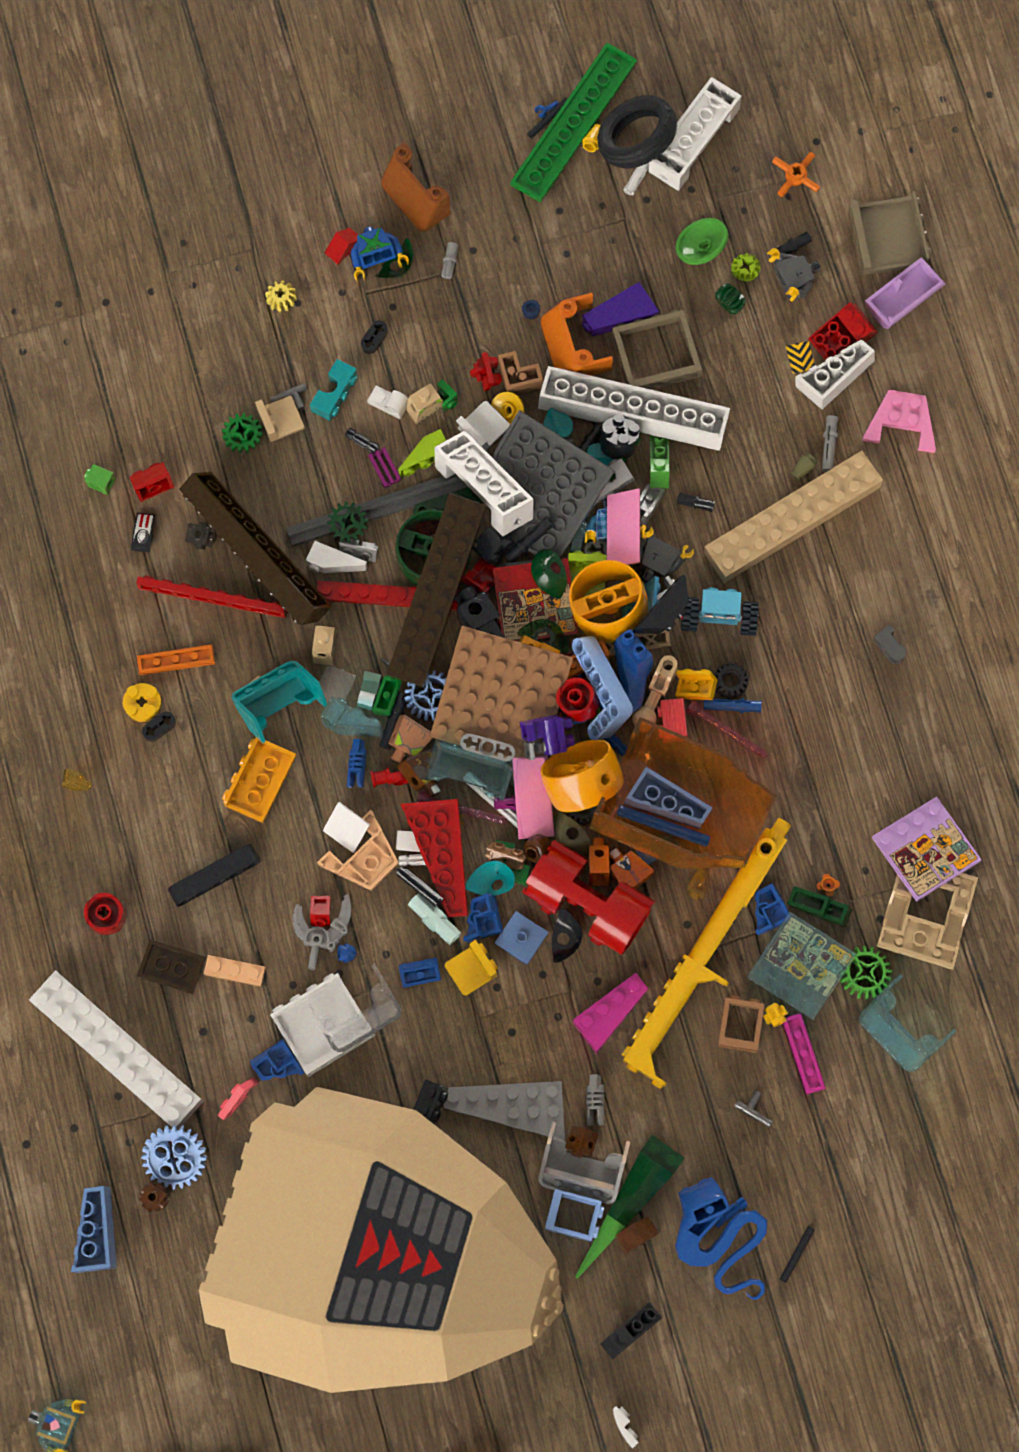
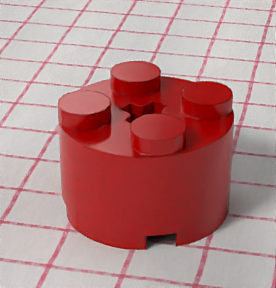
[556,678,599,722]
[84,893,126,935]

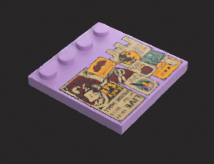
[872,797,981,902]

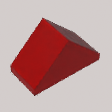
[325,228,358,265]

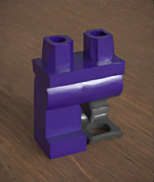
[520,715,575,760]

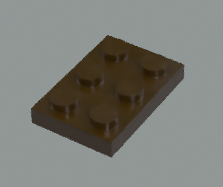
[137,939,206,995]

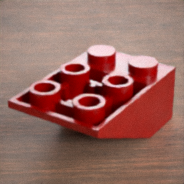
[808,302,878,360]

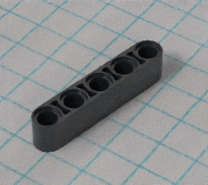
[168,844,261,907]

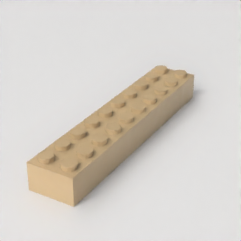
[703,451,883,583]

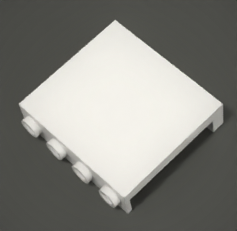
[270,973,375,1077]

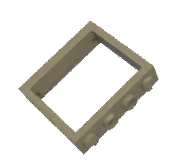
[612,310,702,390]

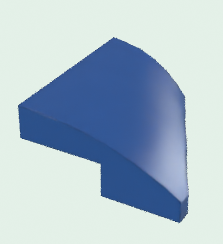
[755,883,792,936]
[464,893,503,942]
[250,1039,305,1081]

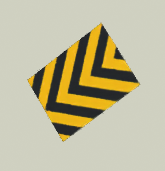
[786,341,815,374]

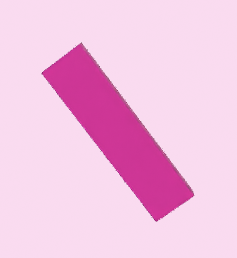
[783,1013,826,1095]

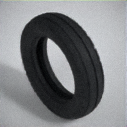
[597,95,677,169]

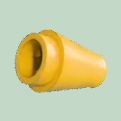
[582,124,600,152]

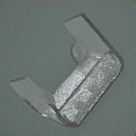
[306,963,401,1052]

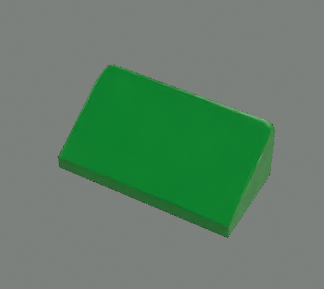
[372,675,402,716]

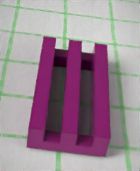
[368,447,401,488]

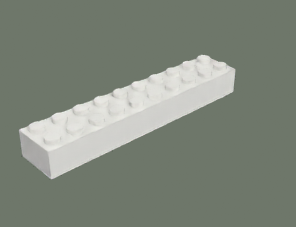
[538,366,730,451]
[29,970,204,1130]

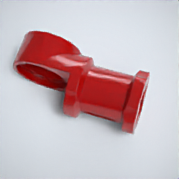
[370,767,408,788]

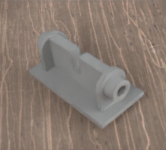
[339,538,379,563]

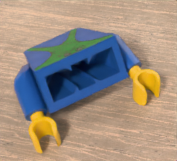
[351,227,409,282]

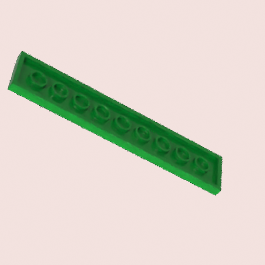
[510,43,637,203]

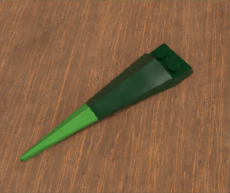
[575,1135,685,1279]

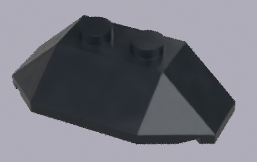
[633,575,689,634]

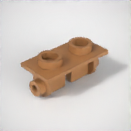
[486,842,527,871]

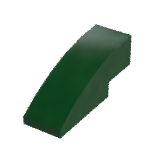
[787,886,852,928]

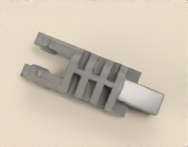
[587,1074,605,1126]

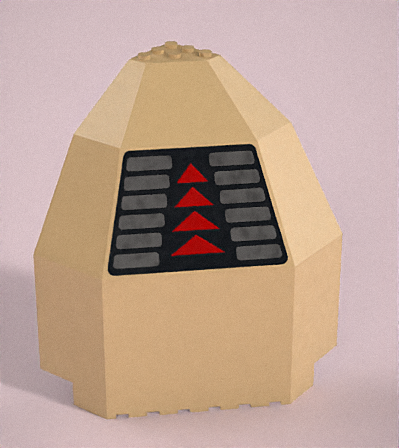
[199,1087,563,1393]

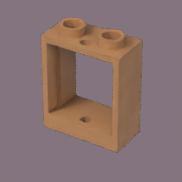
[717,995,765,1053]

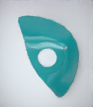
[466,861,515,895]

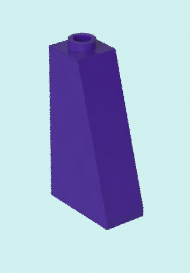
[582,282,659,337]

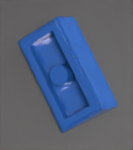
[399,958,441,988]

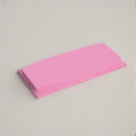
[607,489,640,565]
[512,755,554,839]

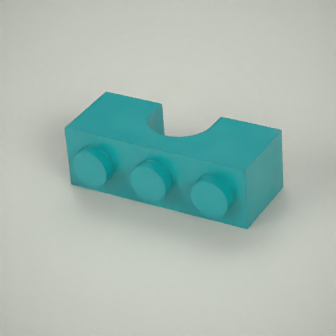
[310,359,358,421]

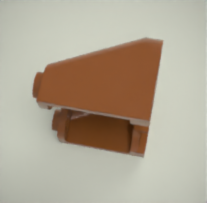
[381,142,451,231]

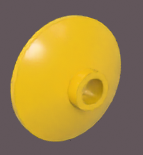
[491,392,524,424]

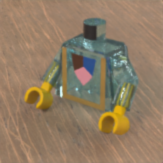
[28,1399,86,1452]

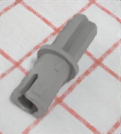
[441,242,459,279]

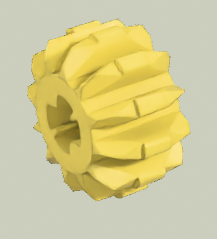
[265,280,297,313]

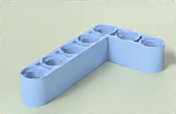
[572,636,633,740]

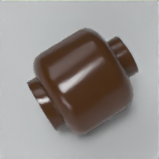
[523,834,551,863]

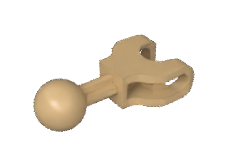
[632,655,678,731]

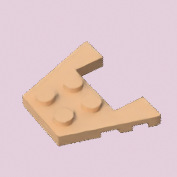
[317,810,399,891]

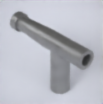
[270,383,307,410]
[734,1091,772,1127]

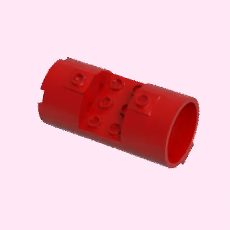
[522,840,656,955]

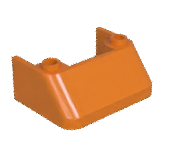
[541,293,613,376]

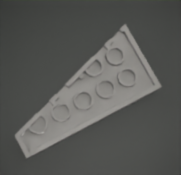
[444,1081,565,1141]

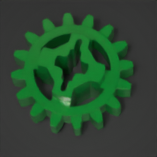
[222,413,263,454]

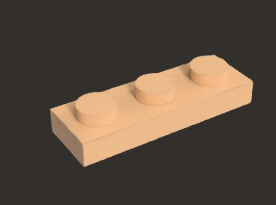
[204,955,266,987]

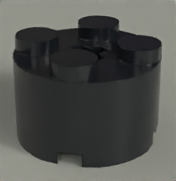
[599,414,640,459]
[473,526,516,565]

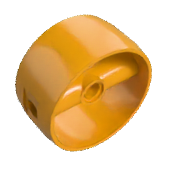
[569,560,648,643]
[540,740,624,812]

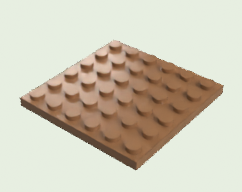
[430,626,573,761]

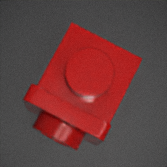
[310,896,331,927]

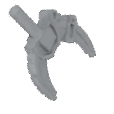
[293,894,351,970]

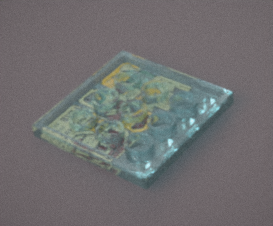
[747,912,856,1021]

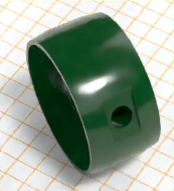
[395,509,471,586]

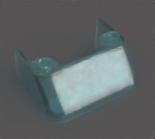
[427,739,513,801]
[859,974,957,1072]

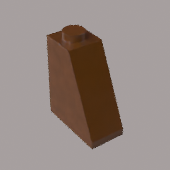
[615,1217,659,1256]

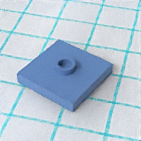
[494,911,548,965]

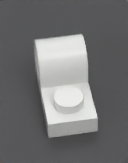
[367,385,408,419]

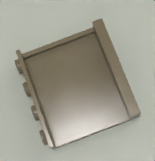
[848,191,932,275]

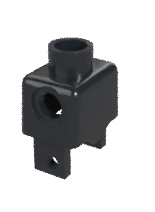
[455,586,505,638]

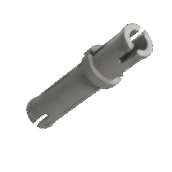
[821,415,838,472]

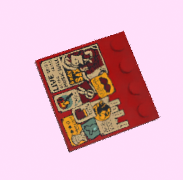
[493,558,578,642]

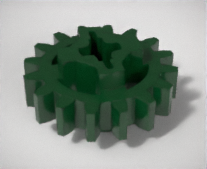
[327,501,368,542]

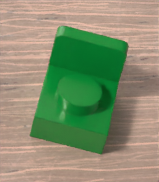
[437,379,458,412]

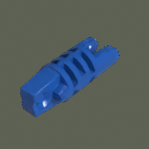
[347,739,367,788]

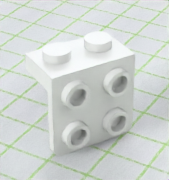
[456,401,510,451]

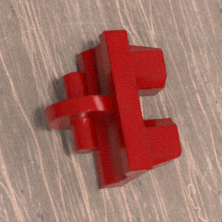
[470,352,502,391]

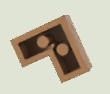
[498,351,543,395]

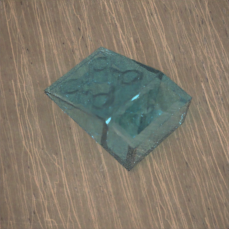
[320,696,383,737]

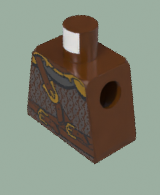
[397,748,444,797]

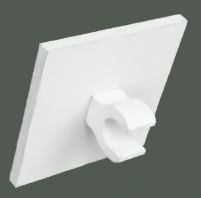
[323,802,370,853]

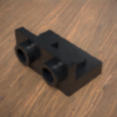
[413,1079,448,1124]

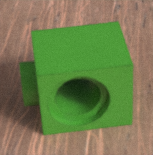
[84,464,116,495]

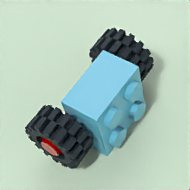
[681,587,759,636]

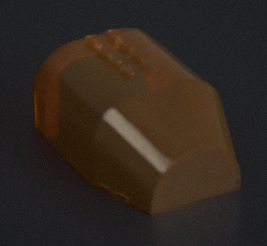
[590,717,776,869]

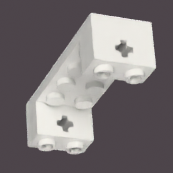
[649,77,742,191]
[435,431,533,536]

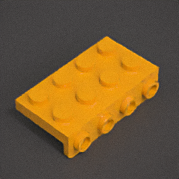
[222,737,297,824]

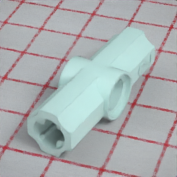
[408,893,461,945]

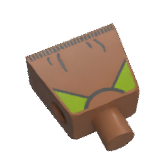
[389,715,432,764]

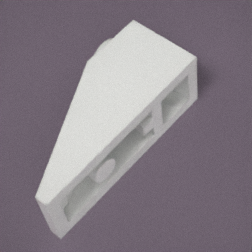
[306,541,368,573]

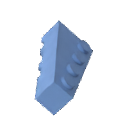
[71,1186,117,1273]

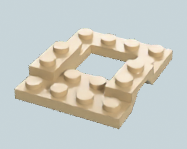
[877,873,978,970]

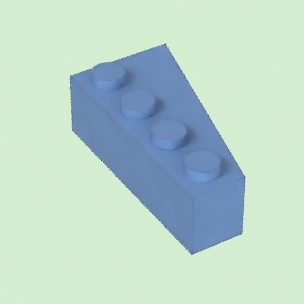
[624,767,712,829]

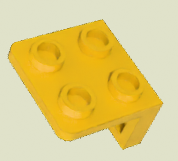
[445,940,498,996]

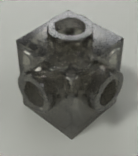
[185,522,217,550]

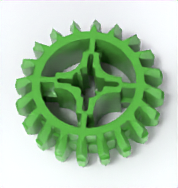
[839,946,892,999]

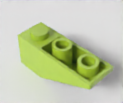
[398,429,446,477]

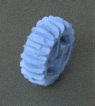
[405,670,447,721]

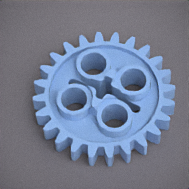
[141,1125,207,1190]

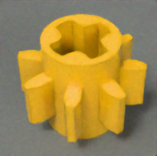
[763,1003,788,1027]

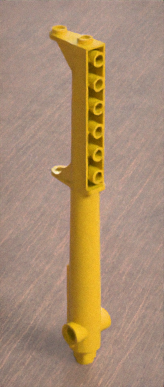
[622,818,791,1089]

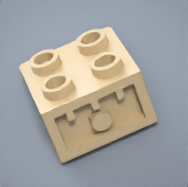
[255,396,305,442]

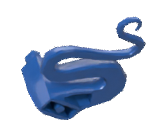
[558,629,653,725]
[675,1177,767,1300]

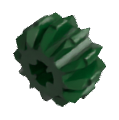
[715,283,746,315]

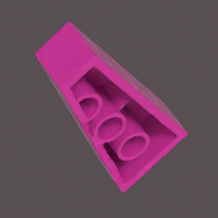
[573,973,648,1055]

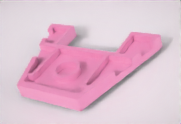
[862,390,936,453]

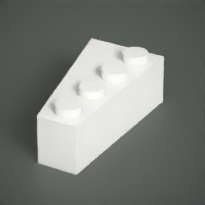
[795,340,875,410]

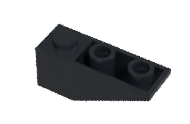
[600,1302,662,1359]

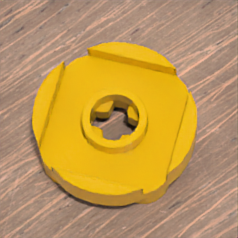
[123,683,162,722]

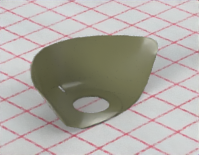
[553,813,593,857]

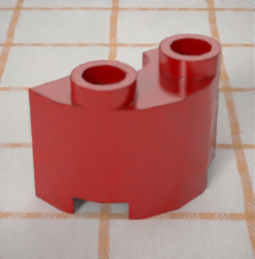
[462,558,497,594]

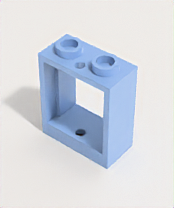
[545,1189,604,1242]

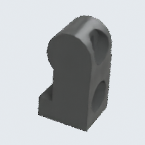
[873,625,906,664]

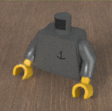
[767,248,821,302]
[636,525,694,583]

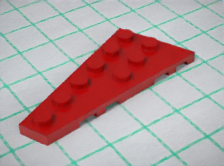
[400,799,468,917]

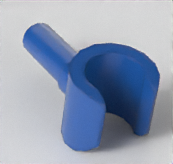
[535,101,559,118]

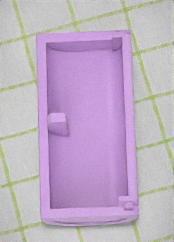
[865,257,945,329]

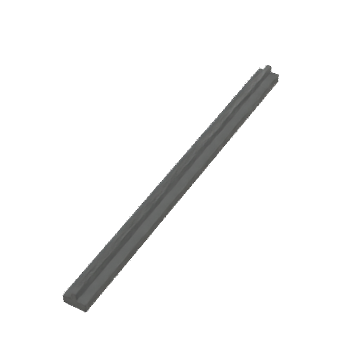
[286,435,574,547]

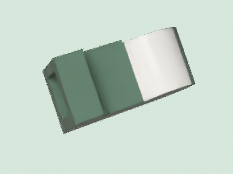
[357,671,382,710]

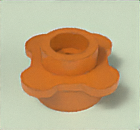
[816,874,840,897]

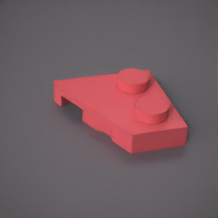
[218,1077,259,1120]

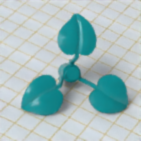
[543,408,614,466]

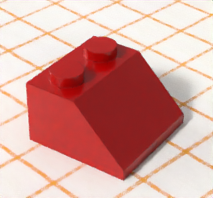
[129,462,174,502]

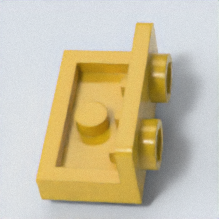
[675,669,718,700]

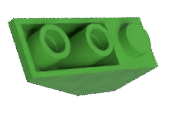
[650,435,669,488]

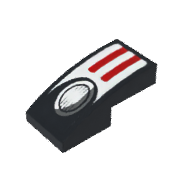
[131,513,156,553]

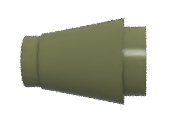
[791,452,818,481]

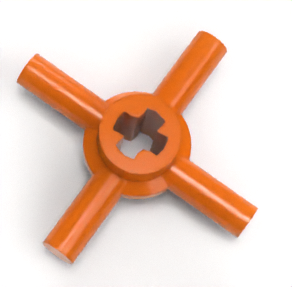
[772,152,821,197]

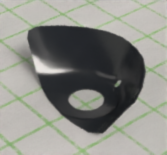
[552,908,582,963]

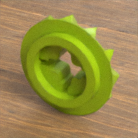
[731,253,761,282]

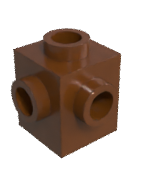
[565,1125,599,1158]
[139,1182,171,1212]

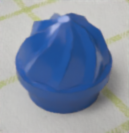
[337,943,357,963]

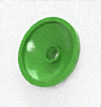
[676,218,728,265]

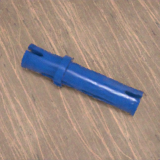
[703,698,762,714]

